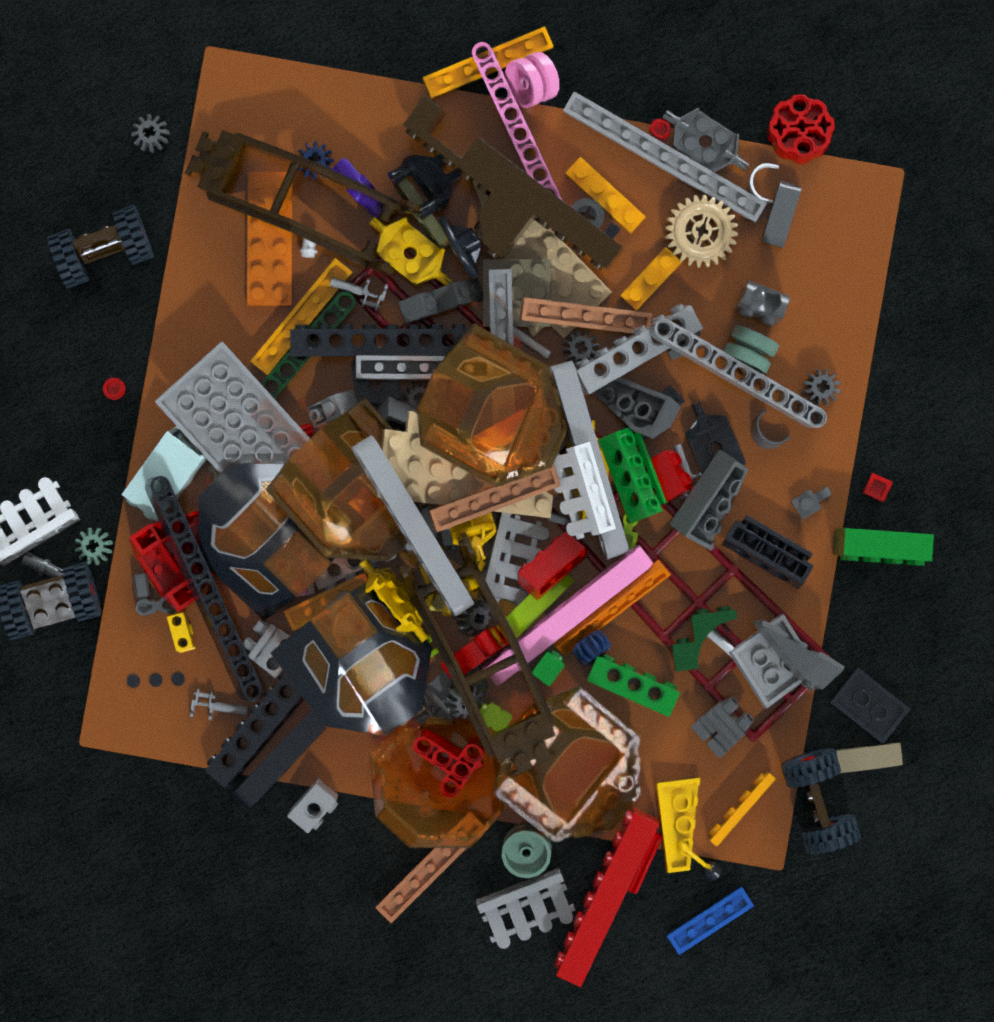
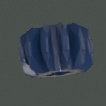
[298,141,334,180]
[572,630,611,666]

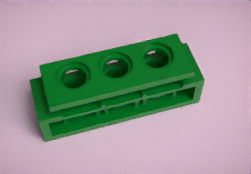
[598,427,667,524]
[586,654,680,717]

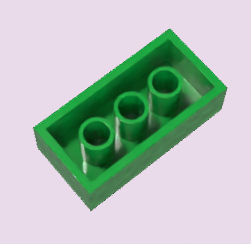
[834,528,934,566]

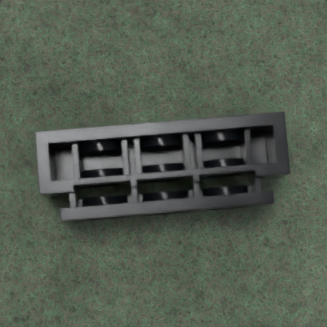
[721,515,814,589]

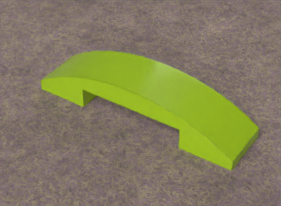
[496,574,574,639]

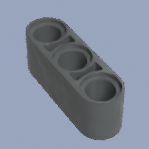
[761,180,802,248]

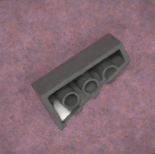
[670,449,748,551]

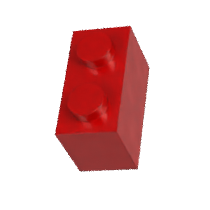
[645,449,693,502]

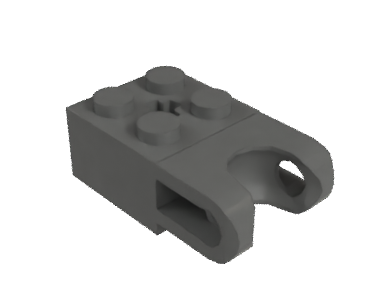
[735,280,791,327]

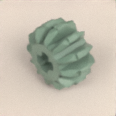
[75,528,113,565]

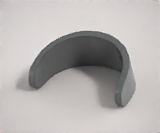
[751,409,791,449]

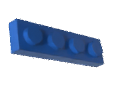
[667,887,754,955]

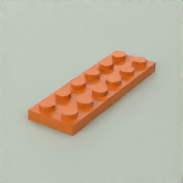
[247,172,293,306]

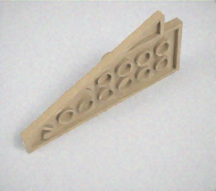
[473,180,612,339]
[375,411,553,518]

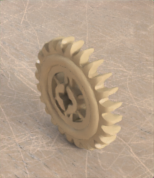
[665,195,738,268]

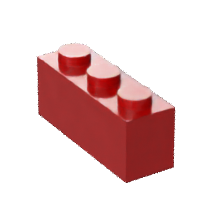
[518,531,585,600]

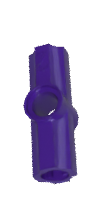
[332,158,382,219]

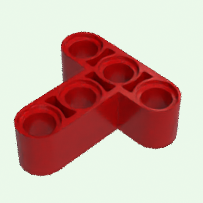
[440,626,508,683]
[413,729,485,798]

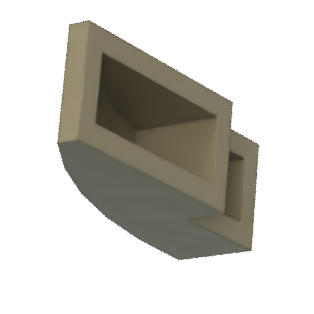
[835,742,903,773]

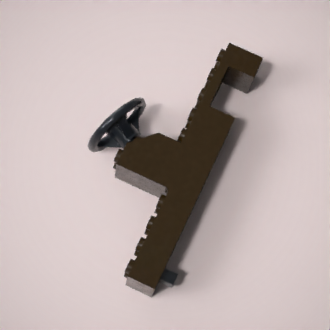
[403,96,624,279]

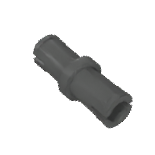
[22,552,64,578]

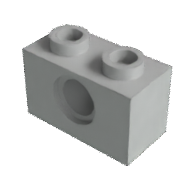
[287,778,339,833]

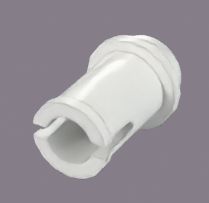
[299,230,317,258]

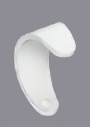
[749,163,779,204]

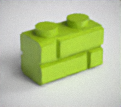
[480,702,512,732]

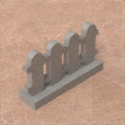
[477,512,549,607]
[476,868,575,949]

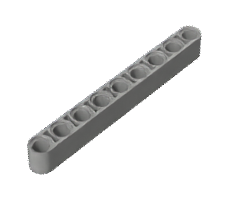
[649,319,827,428]
[550,361,629,559]
[352,435,474,617]

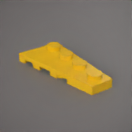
[655,777,700,873]

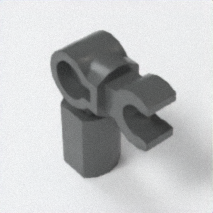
[132,574,172,616]

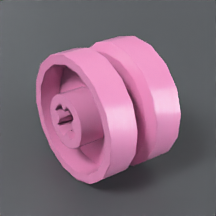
[505,52,559,108]

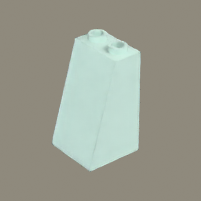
[122,426,207,522]

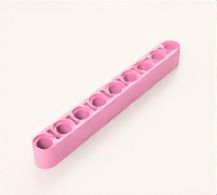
[472,42,563,201]
[482,545,653,686]

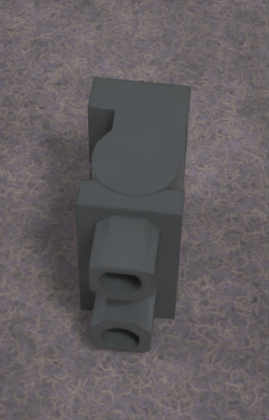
[691,696,754,759]

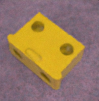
[167,610,196,653]

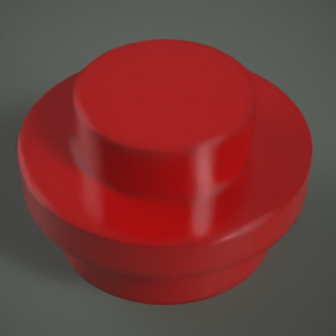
[649,118,672,141]
[103,378,125,400]

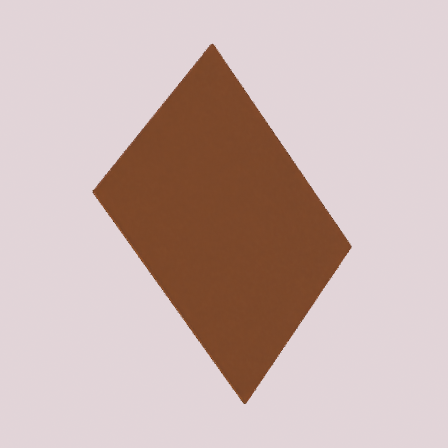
[79,46,904,870]

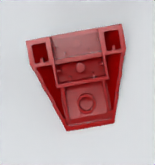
[128,510,238,612]

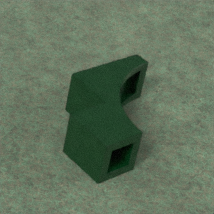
[671,606,737,672]

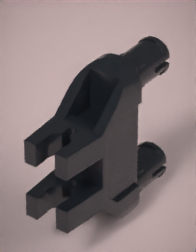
[388,153,462,220]

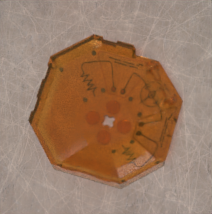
[369,717,506,848]

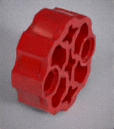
[767,95,835,164]

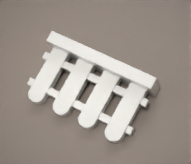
[551,442,616,539]
[0,477,80,566]

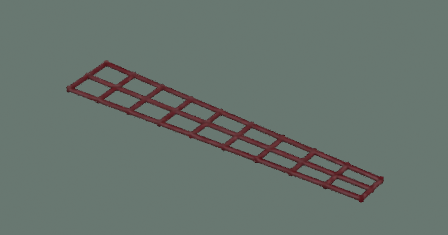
[349,249,833,742]

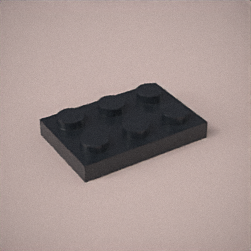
[830,667,910,744]

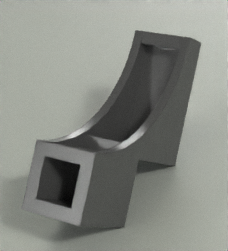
[398,278,483,324]

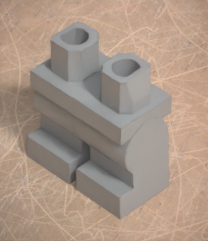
[243,620,290,679]

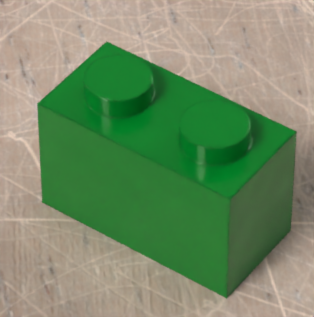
[531,650,565,687]

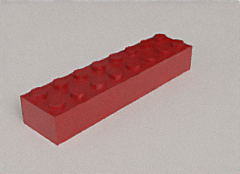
[554,807,659,987]

